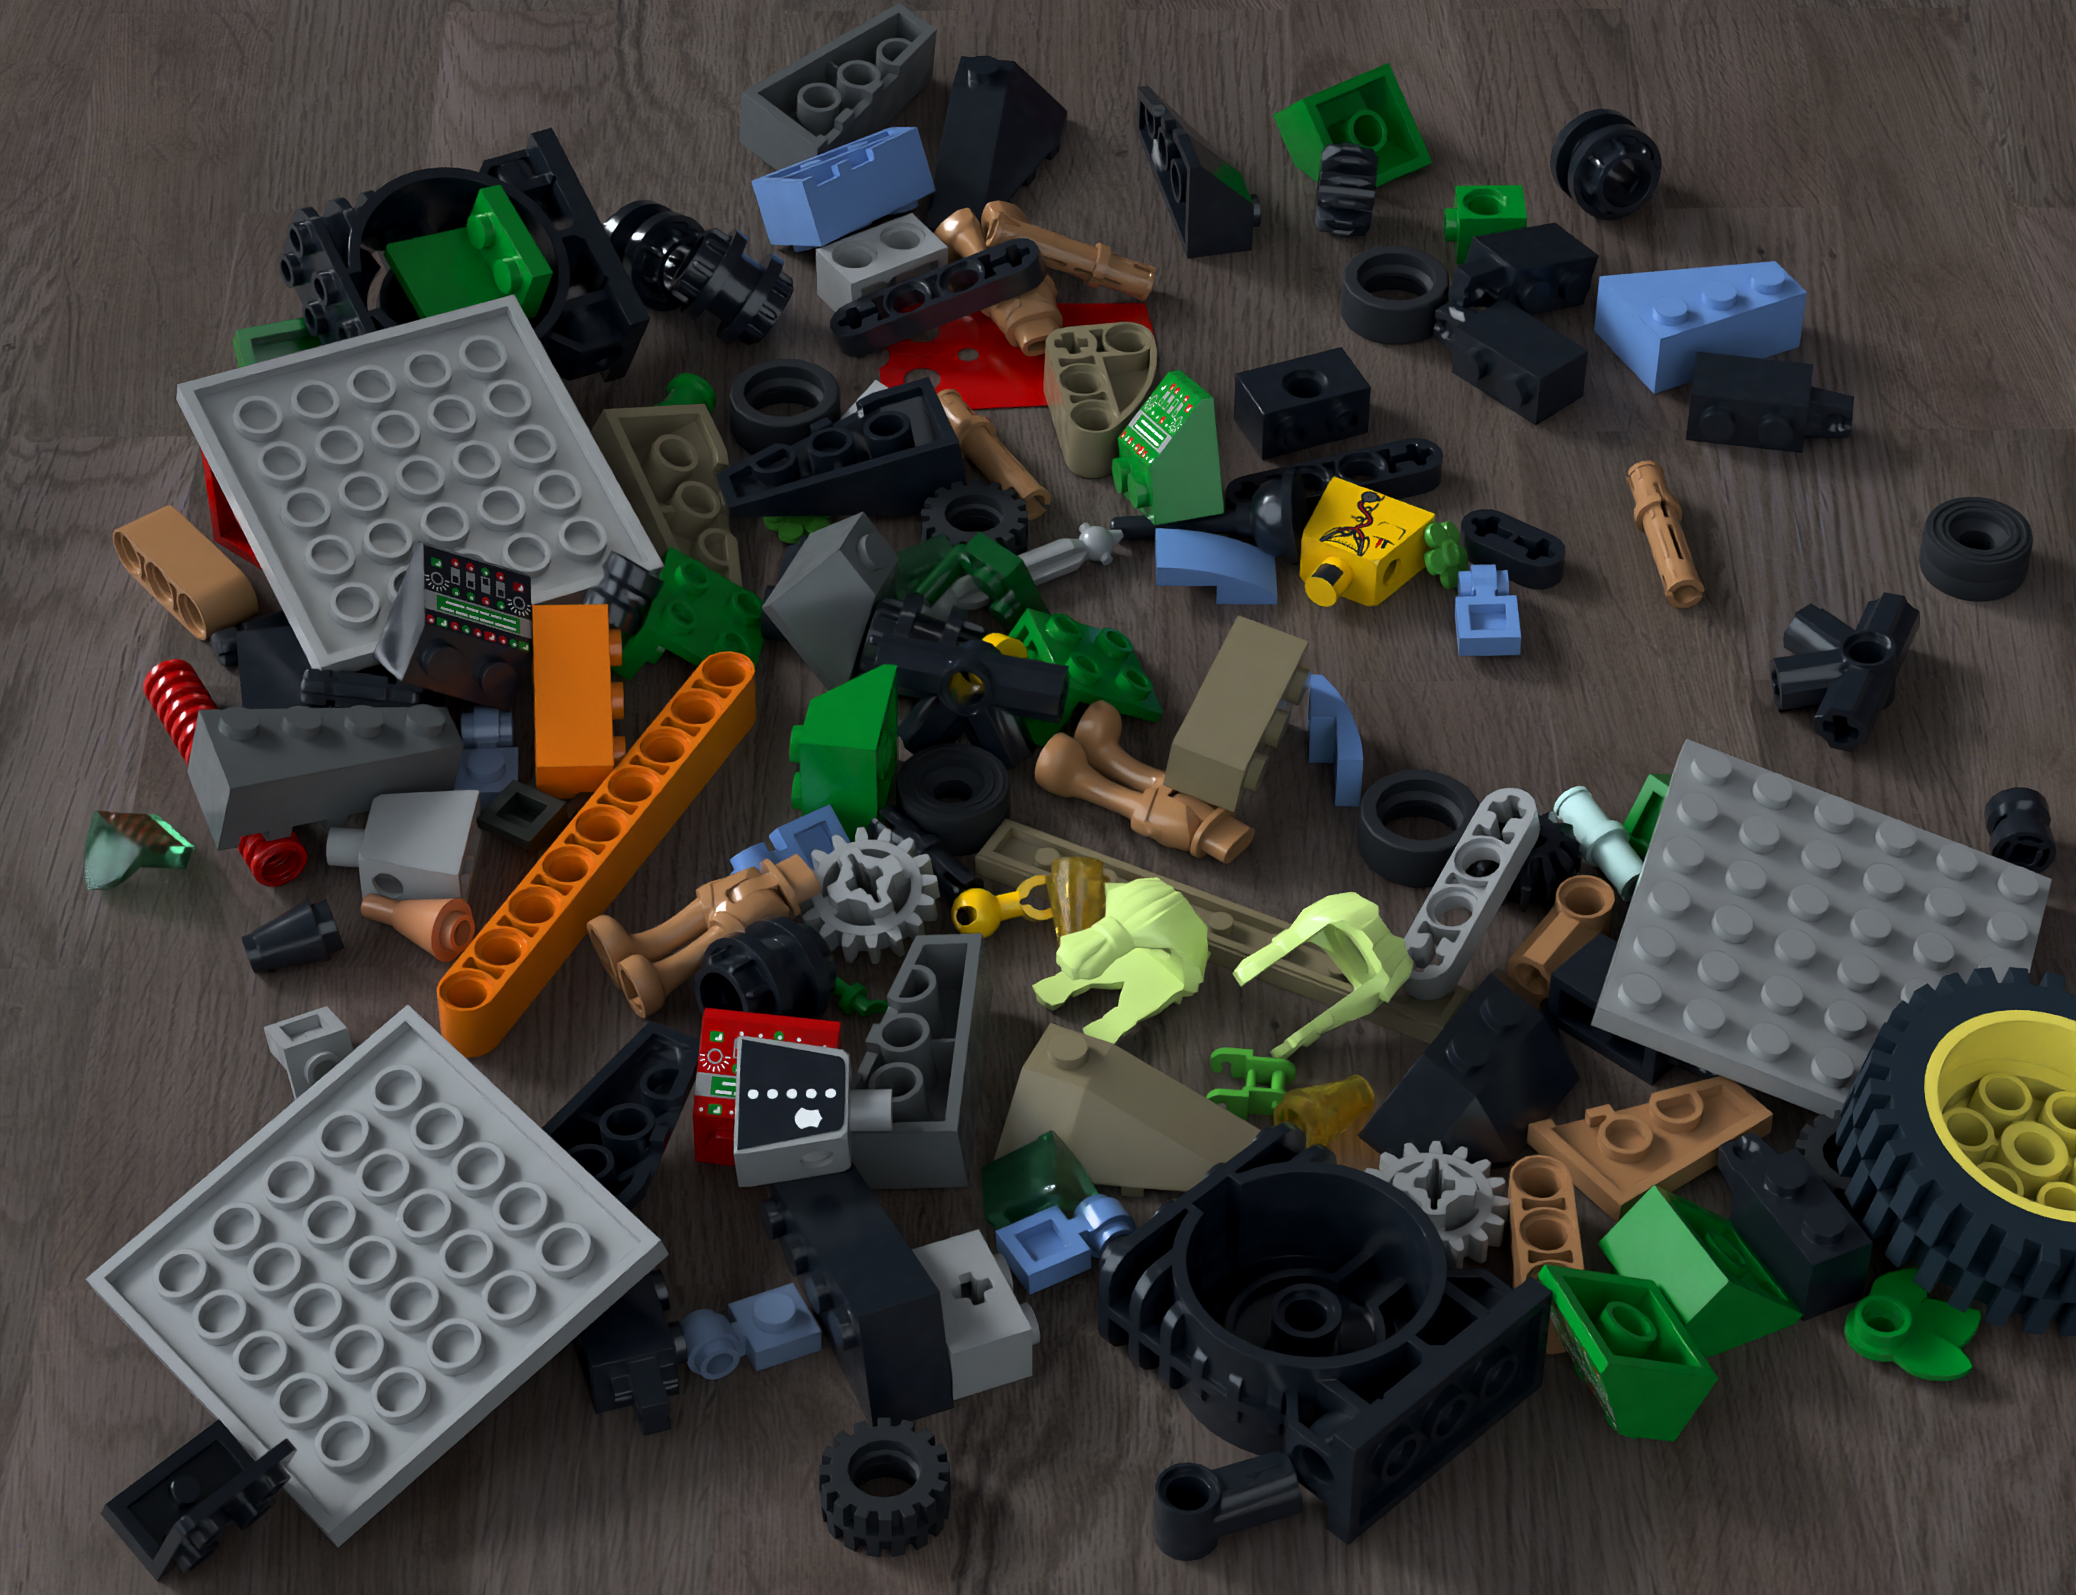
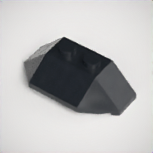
[1357,968,1580,1169]

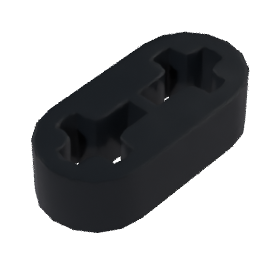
[1459,509,1566,589]

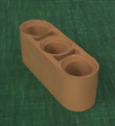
[113,505,258,640]
[1505,1155,1584,1355]

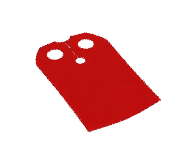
[879,302,1157,410]

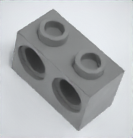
[816,213,948,312]

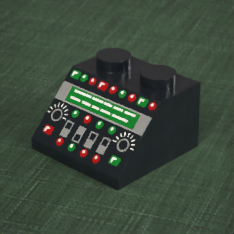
[372,541,533,712]

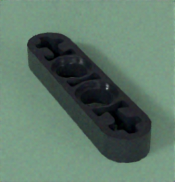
[830,238,1047,357]
[1225,438,1443,520]

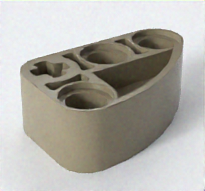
[1043,322,1157,478]

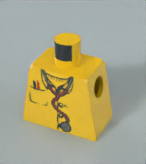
[1299,477,1435,607]

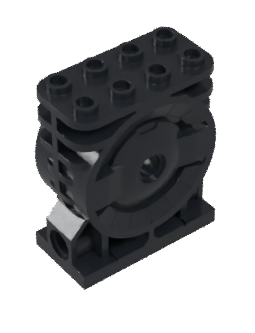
[278,128,651,383]
[1098,1122,1553,1545]

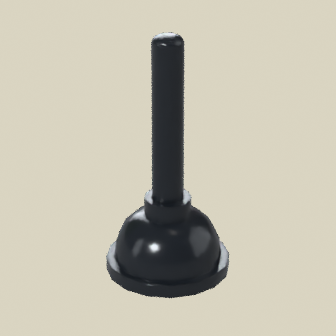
[1110,469,1308,565]

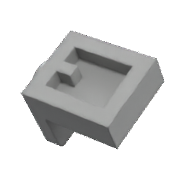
[264,1006,354,1100]

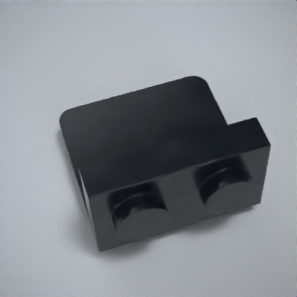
[100,1419,297,1581]

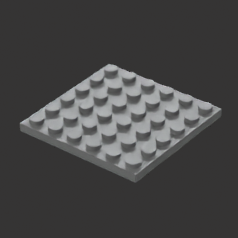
[176,295,664,677]
[1591,739,2052,1119]
[86,1005,669,1547]

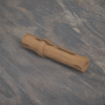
[986,211,1156,301]
[937,389,1051,520]
[1626,460,1705,609]

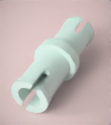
[1553,786,1644,902]

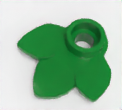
[1844,1268,1982,1381]

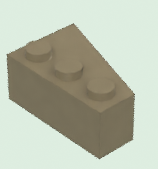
[1163,615,1312,812]

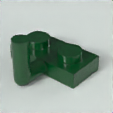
[913,531,1050,632]

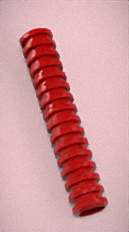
[143,659,307,887]

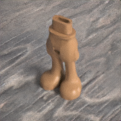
[934,200,1063,356]
[1035,700,1255,864]
[587,854,822,1018]

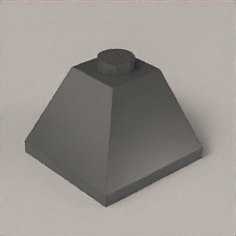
[762,512,899,691]

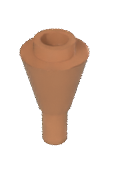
[361,893,475,962]

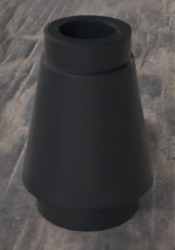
[241,898,344,974]

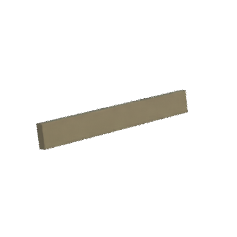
[975,818,1473,1044]

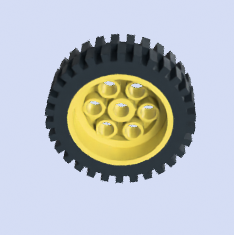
[1836,967,2076,1336]

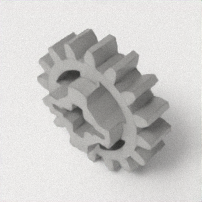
[799,827,940,964]
[1364,1141,1510,1269]

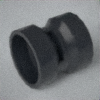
[580,550,665,635]
[1984,787,2056,874]

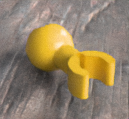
[951,875,1056,939]

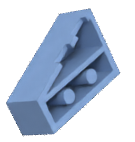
[751,127,936,252]
[1594,261,1807,394]

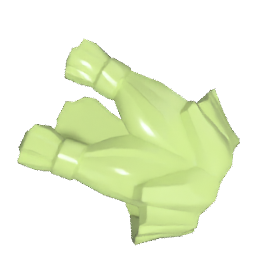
[1032,877,1211,1045]
[1232,892,1414,1059]

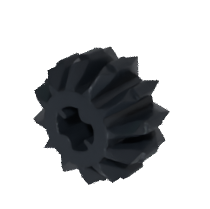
[1314,142,1378,238]
[1471,811,1582,913]

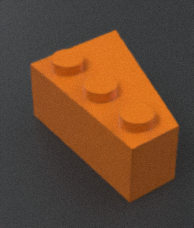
[532,604,626,799]

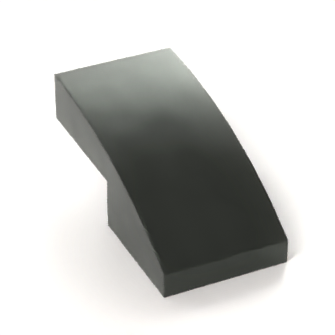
[477,776,595,851]

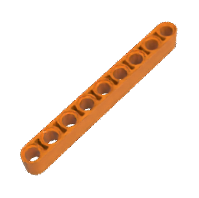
[436,651,757,1058]

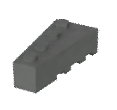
[739,3,937,171]

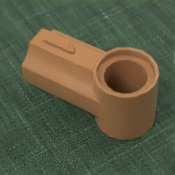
[1507,875,1615,1002]

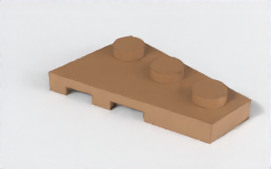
[1527,1076,1773,1223]

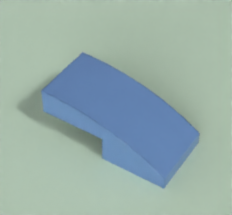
[1155,528,1277,604]
[1307,674,1363,807]

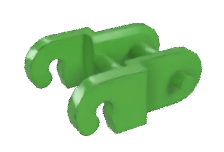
[1206,1047,1297,1120]

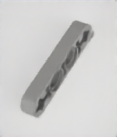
[1402,788,1541,1001]

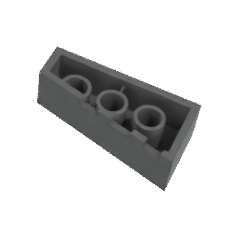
[187,704,464,851]
[851,933,993,1190]

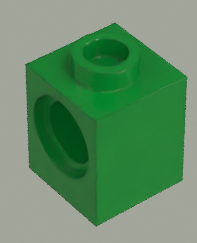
[1443,185,1527,264]

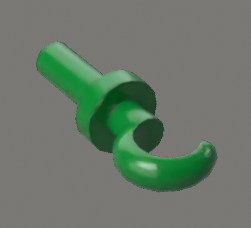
[832,975,889,1018]

